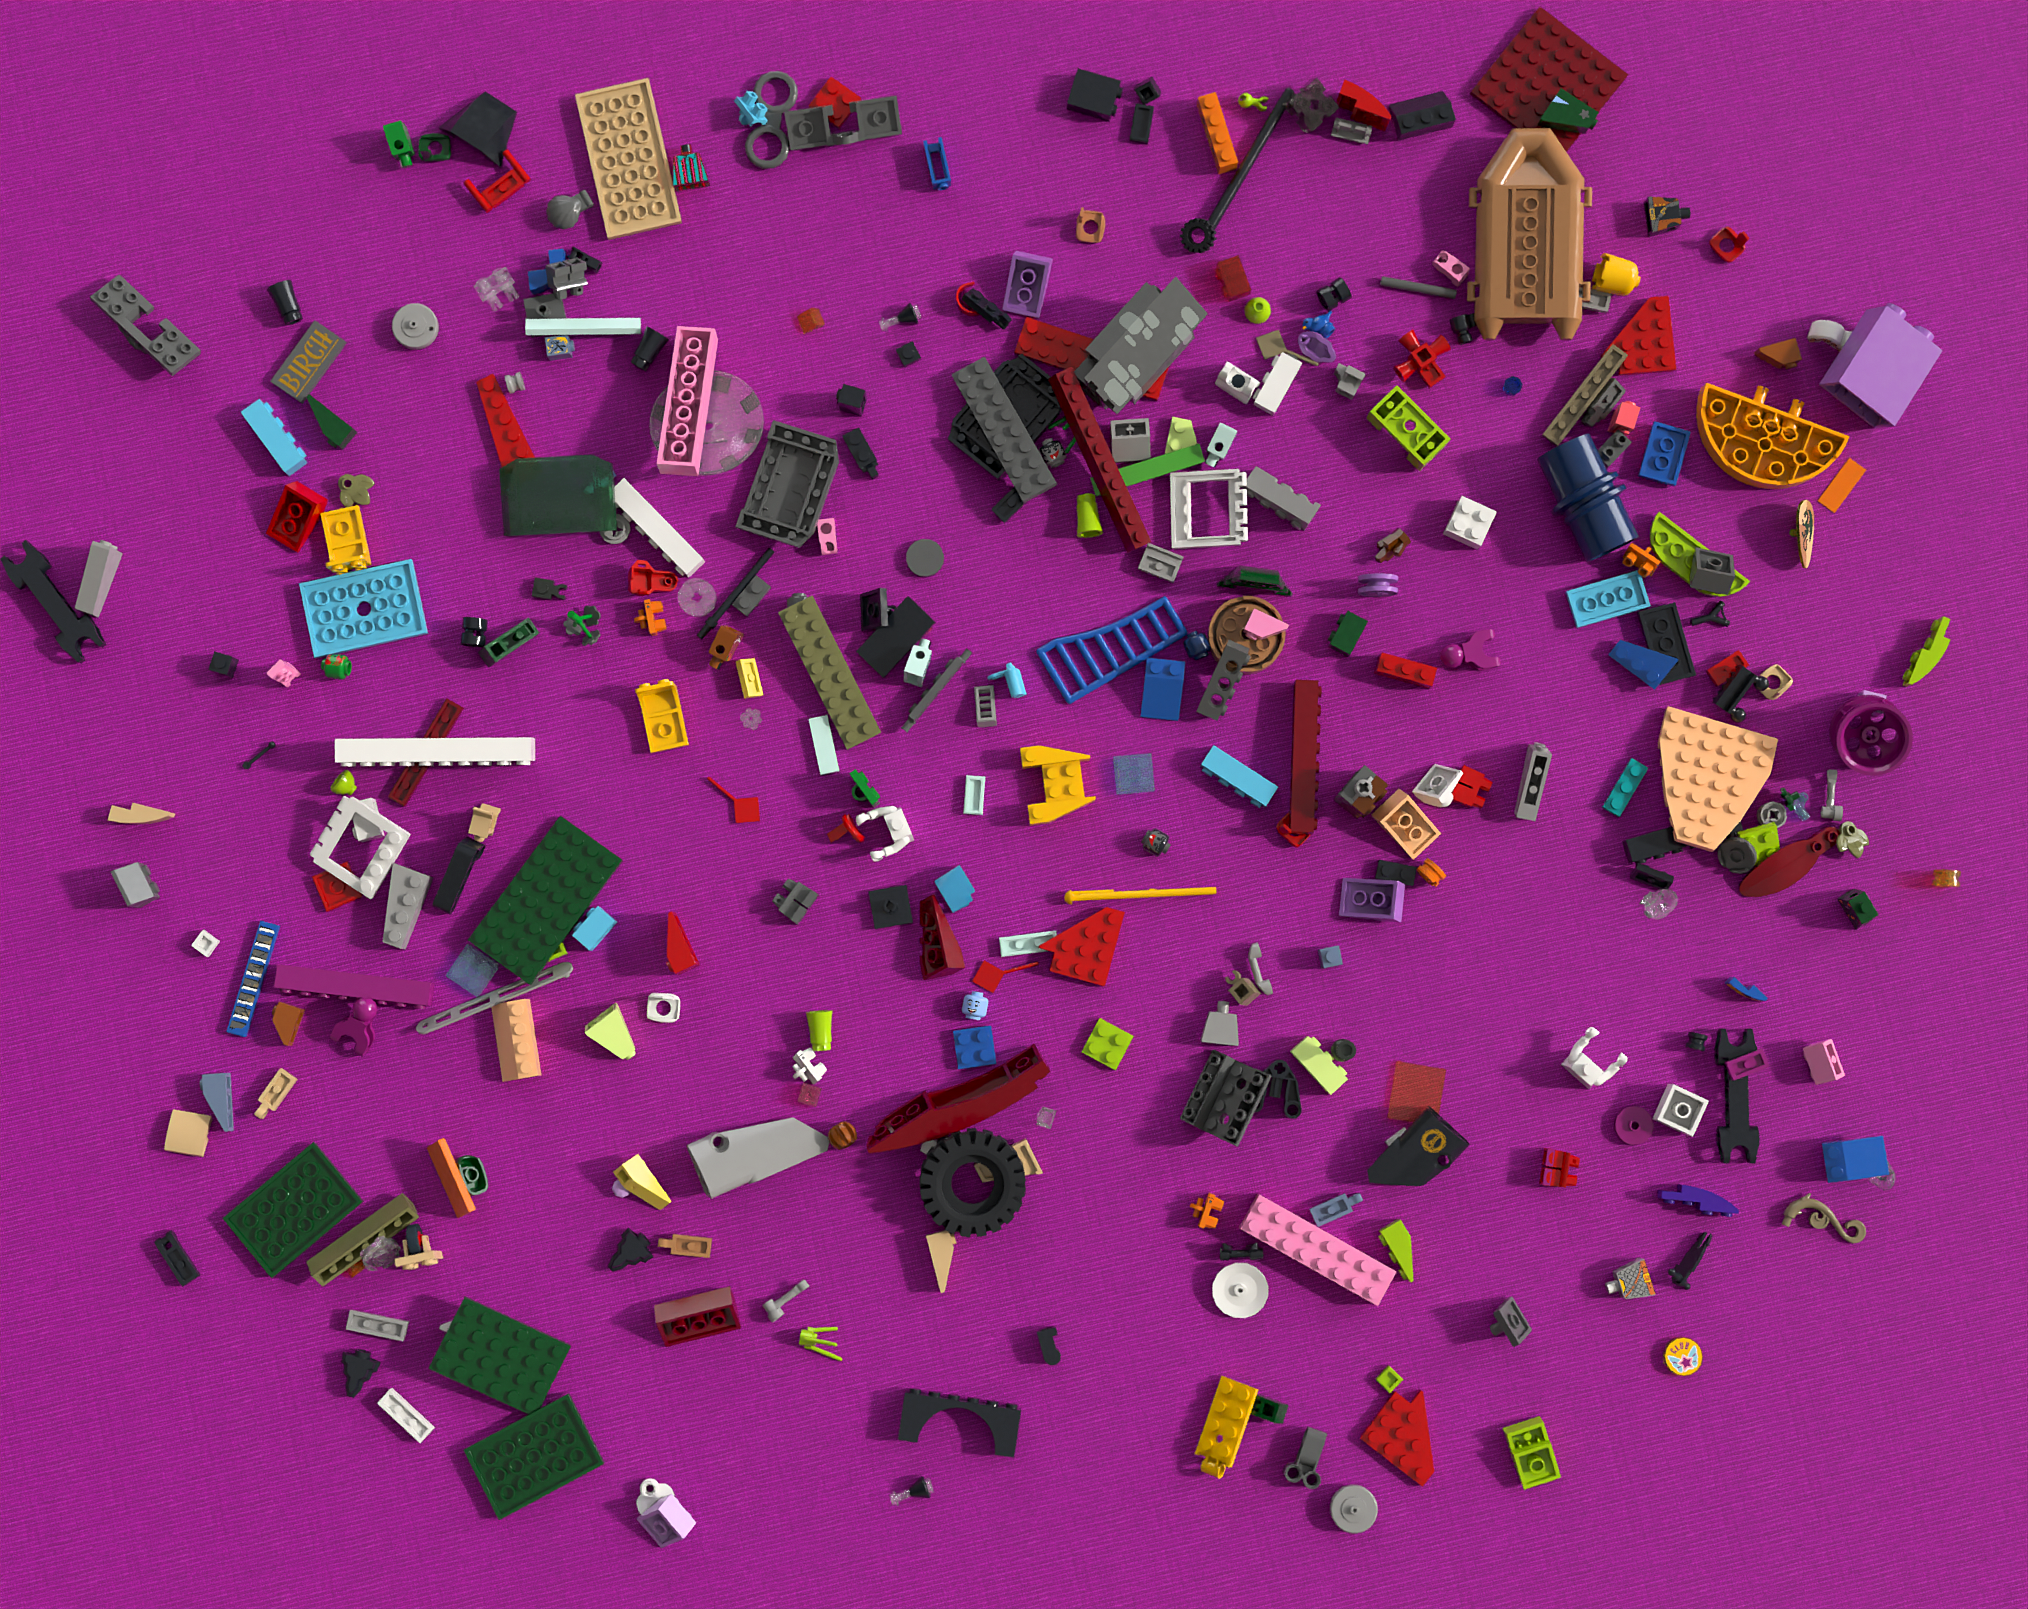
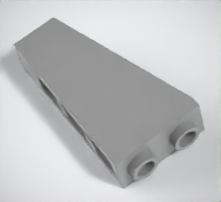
[75,540,123,618]
[1514,742,1552,821]

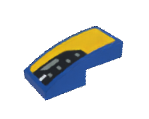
[1725,977,1768,1001]

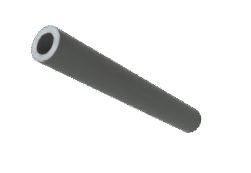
[1380,276,1456,299]

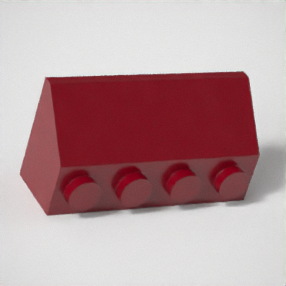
[654,1286,741,1347]

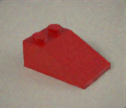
[266,481,328,553]
[666,911,700,975]

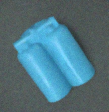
[987,663,1027,698]

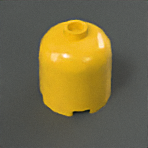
[1592,253,1640,296]

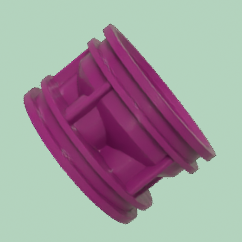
[1829,695,1913,776]

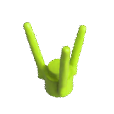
[799,1327,842,1361]

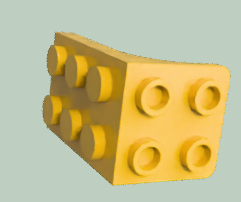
[320,505,372,575]
[635,679,689,753]

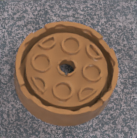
[1207,596,1285,675]

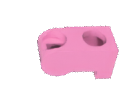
[1432,250,1470,287]
[817,518,838,555]

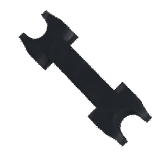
[0,540,106,664]
[1714,1029,1759,1163]

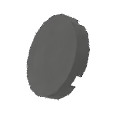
[906,539,944,577]
[1718,837,1757,874]

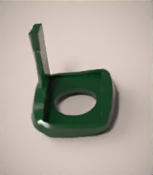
[419,133,451,162]

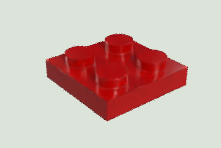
[809,76,861,129]

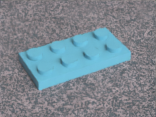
[1565,570,1651,628]

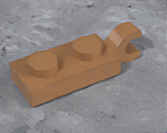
[658,1234,712,1258]

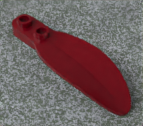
[1739,826,1840,897]

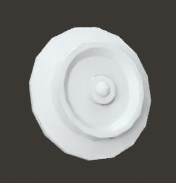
[1213,1263,1268,1318]

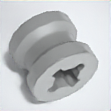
[505,372,525,394]

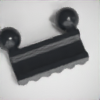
[1713,665,1769,723]

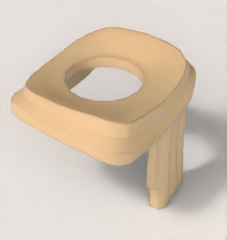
[1760,664,1793,700]

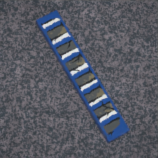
[226,920,280,1037]

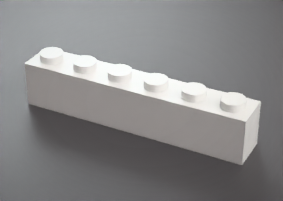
[608,478,705,577]

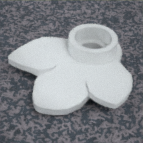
[637,1478,674,1514]

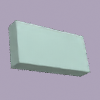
[963,775,985,815]

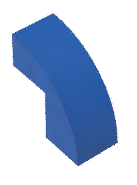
[528,248,566,295]

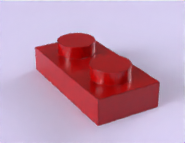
[1706,650,1749,687]

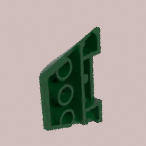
[1217,565,1292,597]

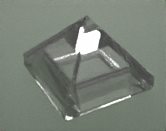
[1037,1106,1056,1129]

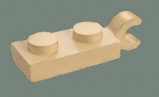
[254,1068,298,1119]

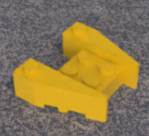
[1020,746,1096,826]

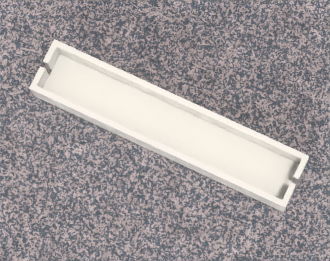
[335,737,535,766]

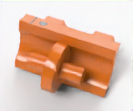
[1622,543,1661,578]
[634,599,667,636]
[1190,1193,1224,1229]

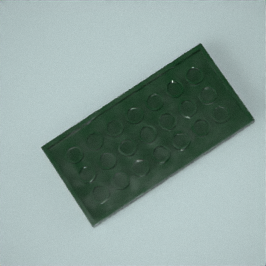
[468,816,623,985]

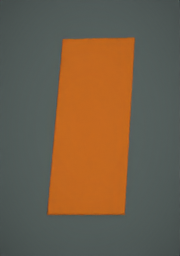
[1818,458,1866,513]

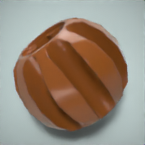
[828,1121,857,1150]

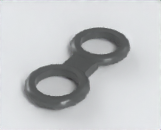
[745,71,798,169]

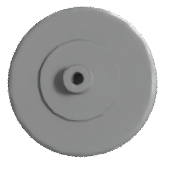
[392,303,439,350]
[1330,1484,1378,1534]

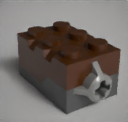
[1333,765,1388,819]

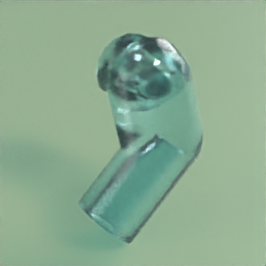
[1793,792,1810,822]

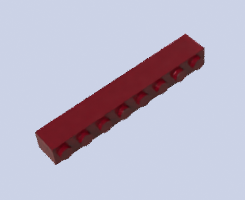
[1289,679,1322,835]

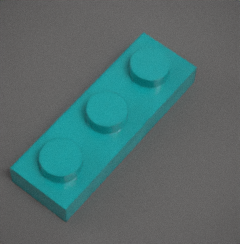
[1602,758,1648,817]

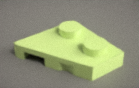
[1165,417,1197,454]

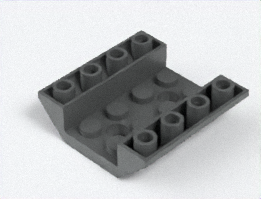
[1180,1049,1271,1147]

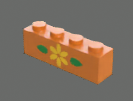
[1196,92,1238,175]

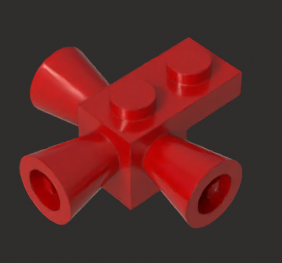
[1393,330,1451,389]

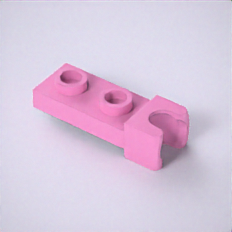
[267,659,301,687]

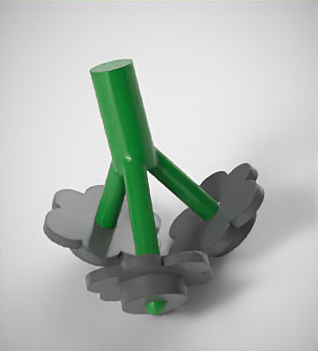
[563,606,601,646]

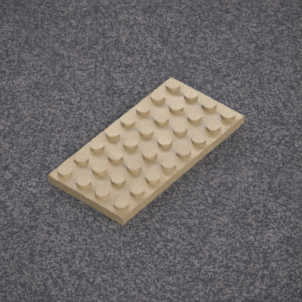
[575,78,682,240]

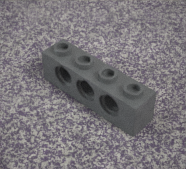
[1196,640,1251,721]

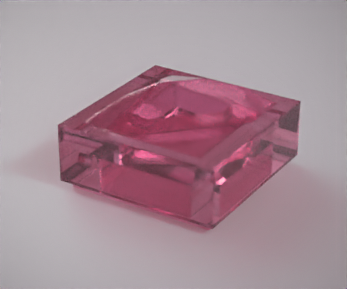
[797,1083,822,1107]

